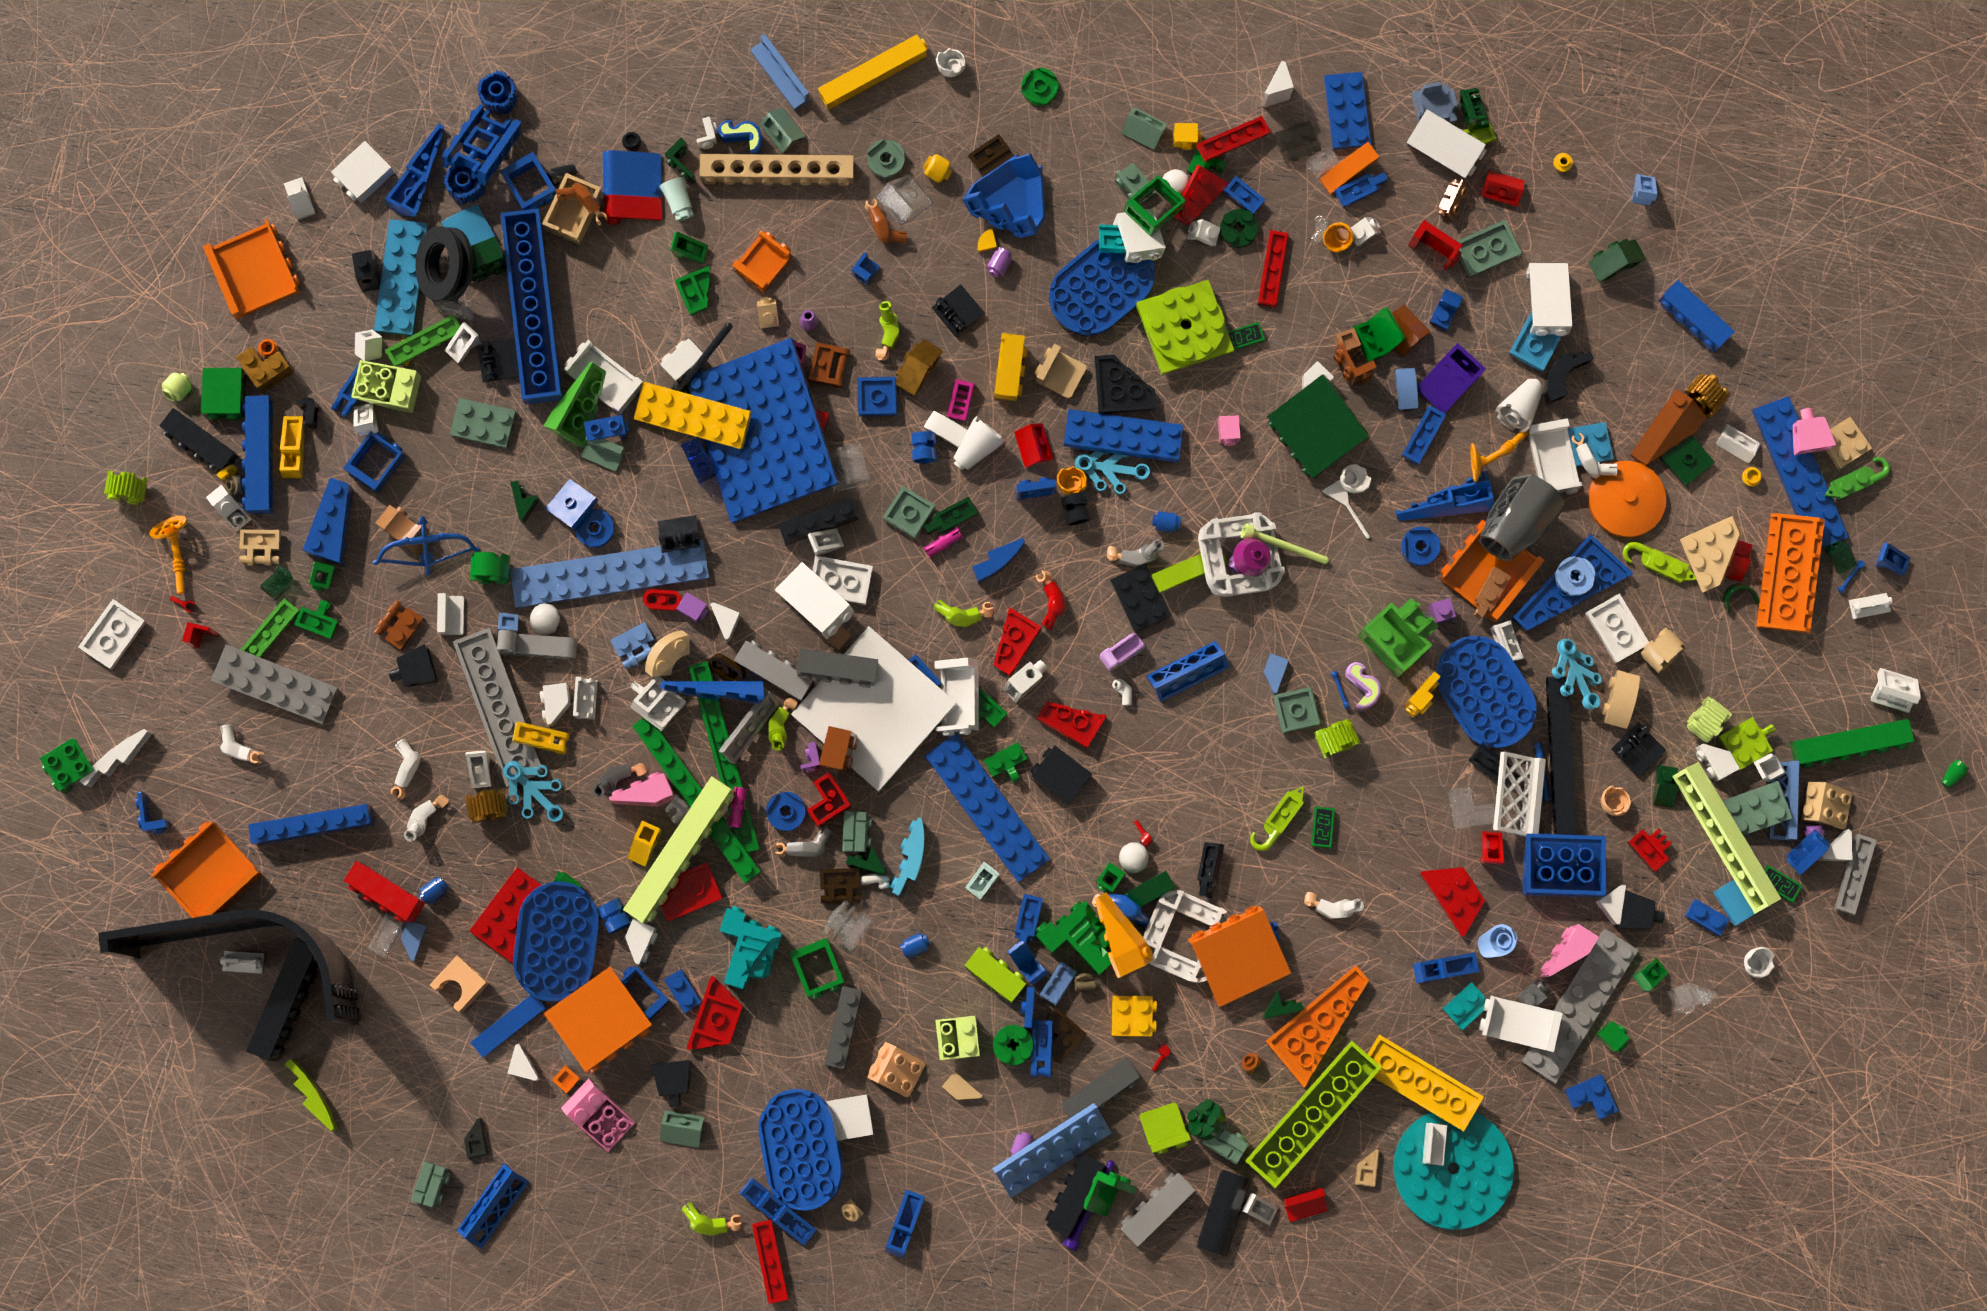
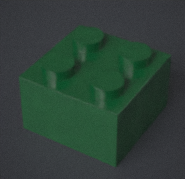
[471,236,507,282]

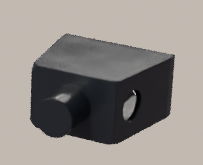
[352,250,380,292]
[388,644,438,687]
[1616,891,1665,930]
[651,1060,691,1107]

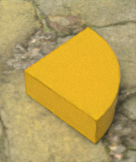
[978,229,997,253]
[217,464,239,483]

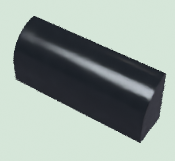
[1196,1169,1251,1257]

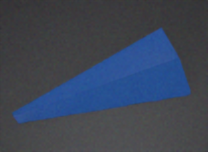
[385,123,444,217]
[1396,471,1495,521]
[660,681,764,704]

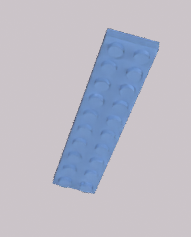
[510,540,709,608]

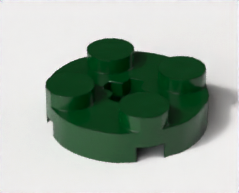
[1220,209,1258,248]
[1187,1099,1225,1140]

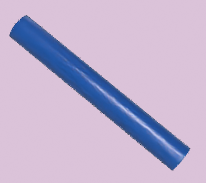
[1534,742,1551,802]

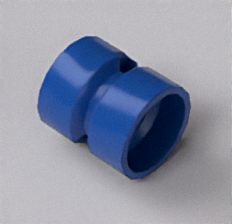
[911,431,937,463]
[597,898,632,934]

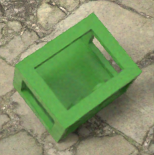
[1357,598,1438,678]

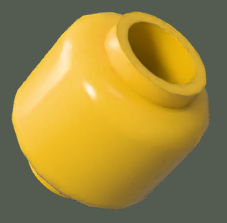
[923,154,952,183]

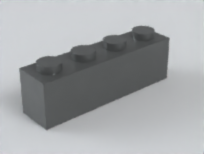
[797,649,878,688]
[824,986,863,1070]
[1061,1057,1140,1118]

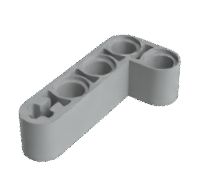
[497,630,578,660]

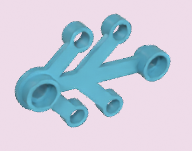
[1075,451,1150,495]
[1552,639,1602,710]
[503,761,564,822]

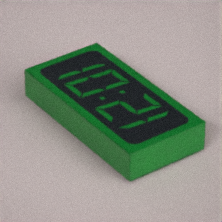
[1228,322,1265,351]
[1311,807,1335,848]
[1764,865,1802,903]

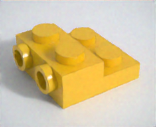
[1404,671,1441,718]
[1112,996,1157,1037]

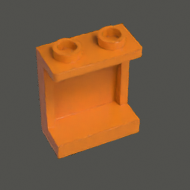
[732,231,792,293]

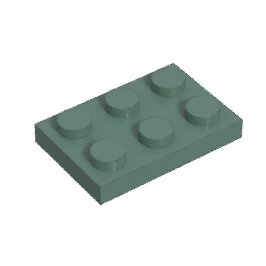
[1457,219,1522,278]
[450,398,516,449]
[1723,781,1793,835]

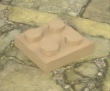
[1826,417,1872,470]

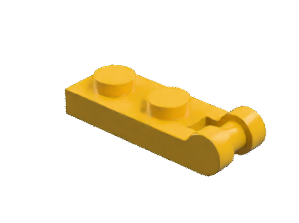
[512,721,569,754]

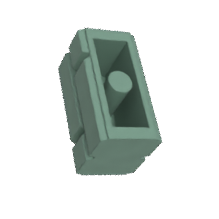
[842,811,872,853]
[1201,1122,1248,1164]
[411,1161,451,1208]

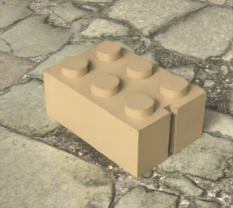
[542,173,603,245]

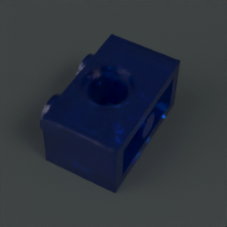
[681,437,716,484]

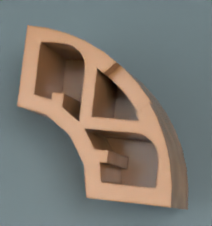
[375,505,429,556]

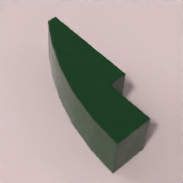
[1122,871,1175,907]

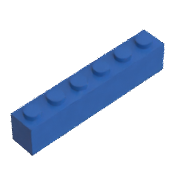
[242,395,273,514]
[248,804,374,846]

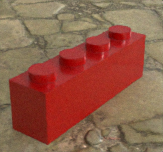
[343,861,425,924]

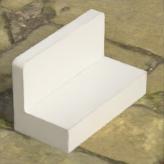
[437,593,464,635]
[1422,1123,1447,1166]

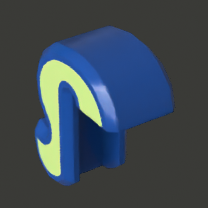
[718,120,763,155]

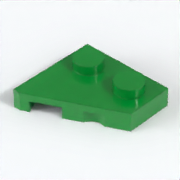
[675,266,710,316]

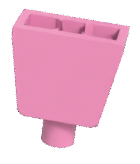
[1793,408,1836,455]

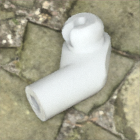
[1112,679,1132,706]

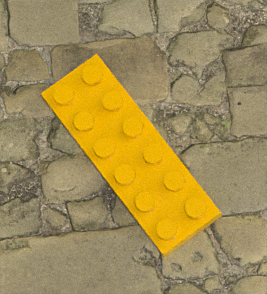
[634,382,752,449]
[1368,1035,1484,1132]

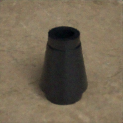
[547,163,577,186]

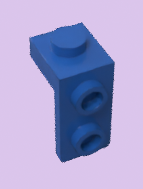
[584,415,630,441]
[135,792,171,835]
[1008,940,1048,986]

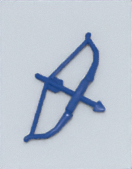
[372,516,480,576]

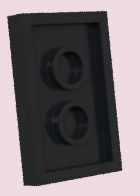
[1110,564,1170,633]

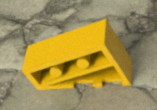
[994,333,1028,401]

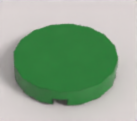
[1021,68,1059,106]

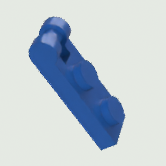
[1031,1020,1054,1078]

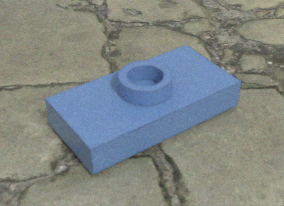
[1040,962,1077,1006]

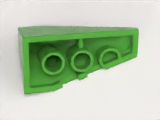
[544,362,606,448]

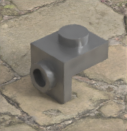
[1517,977,1551,1007]

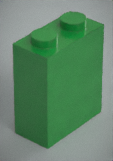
[201,368,246,421]

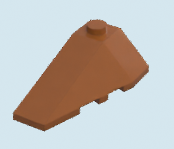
[1630,389,1707,466]

